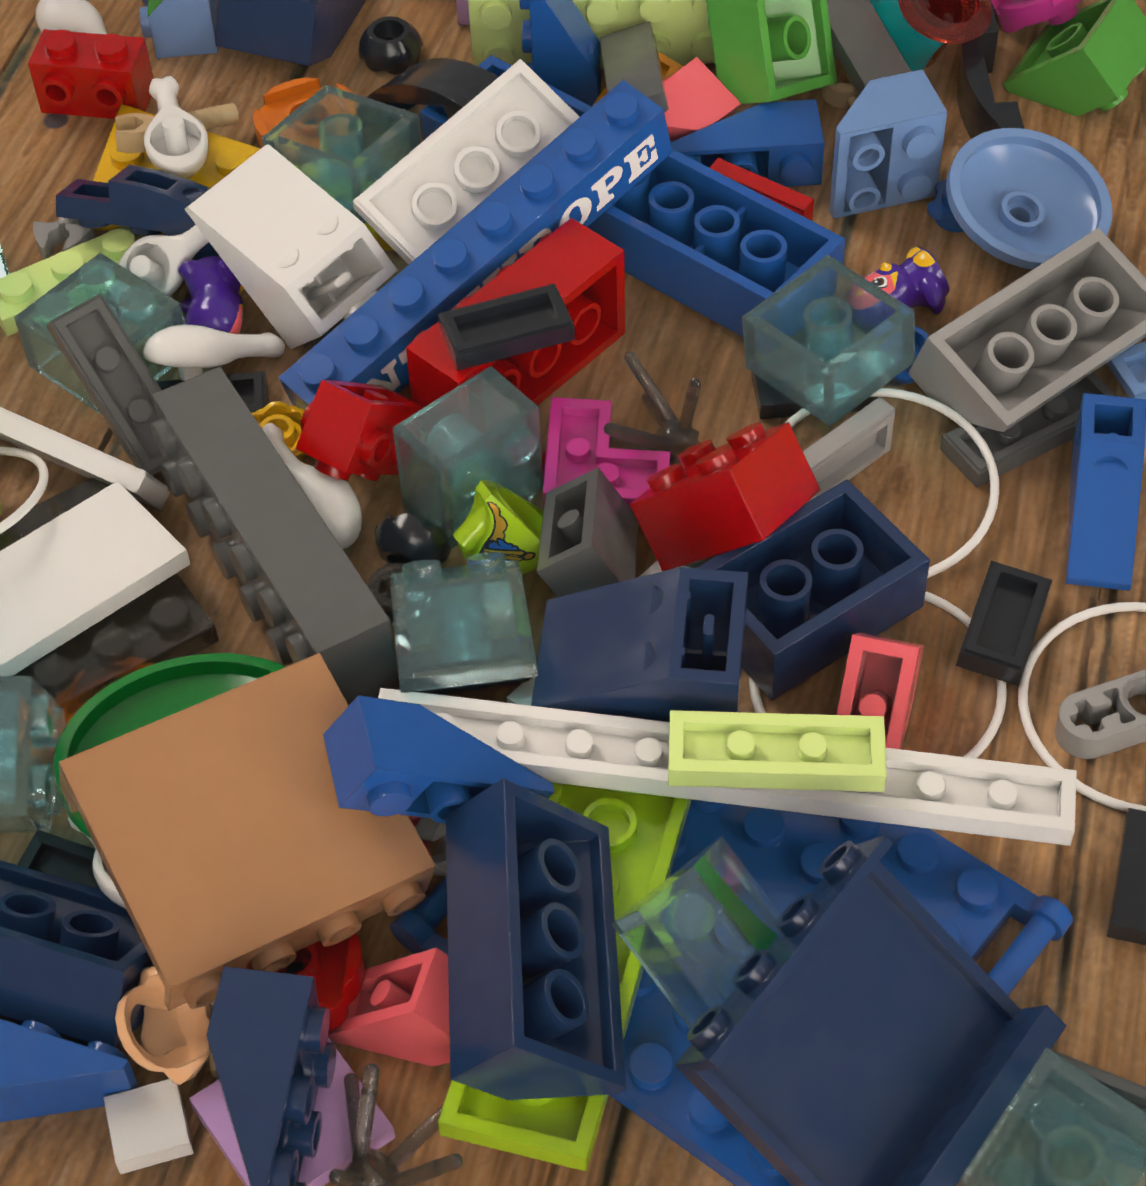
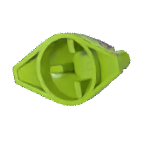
[453,480,544,583]

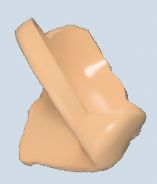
[115,967,211,1085]

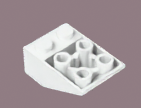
[185,144,398,349]

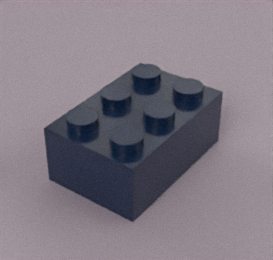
[697,479,930,700]

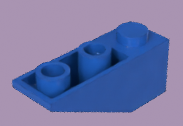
[520,0,601,107]
[670,99,825,187]
[1066,393,1146,591]
[323,695,554,823]
[0,1019,139,1122]

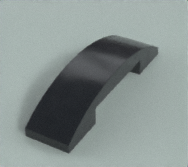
[957,0,1024,139]
[360,58,498,121]

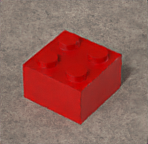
[630,422,821,571]

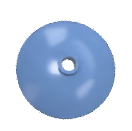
[946,128,1113,270]

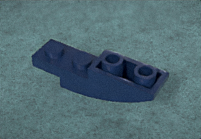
[56,165,220,260]

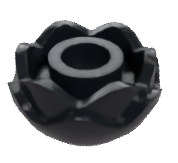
[358,16,423,74]
[375,513,451,575]

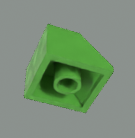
[706,0,837,104]
[1003,0,1146,117]

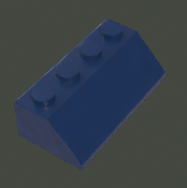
[446,778,626,1100]
[0,860,154,1048]

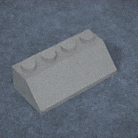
[908,228,1146,432]

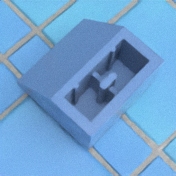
[829,69,947,219]

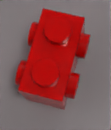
[28,29,154,119]
[295,379,430,481]

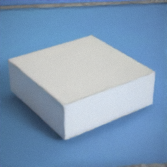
[103,1079,194,1175]

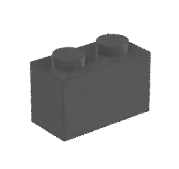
[537,467,639,597]

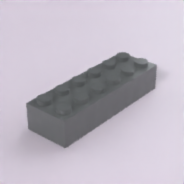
[150,366,400,706]

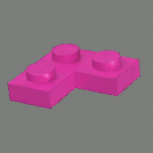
[543,397,670,511]

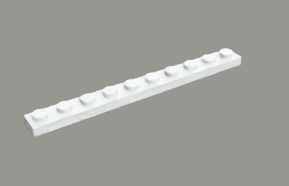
[378,688,1077,846]

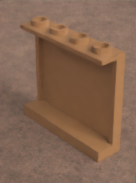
[59,653,436,1011]

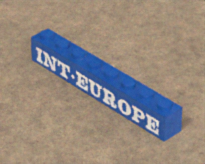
[278,80,672,411]

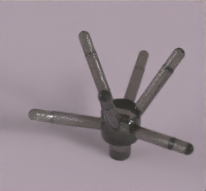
[604,351,701,465]
[329,1063,463,1186]

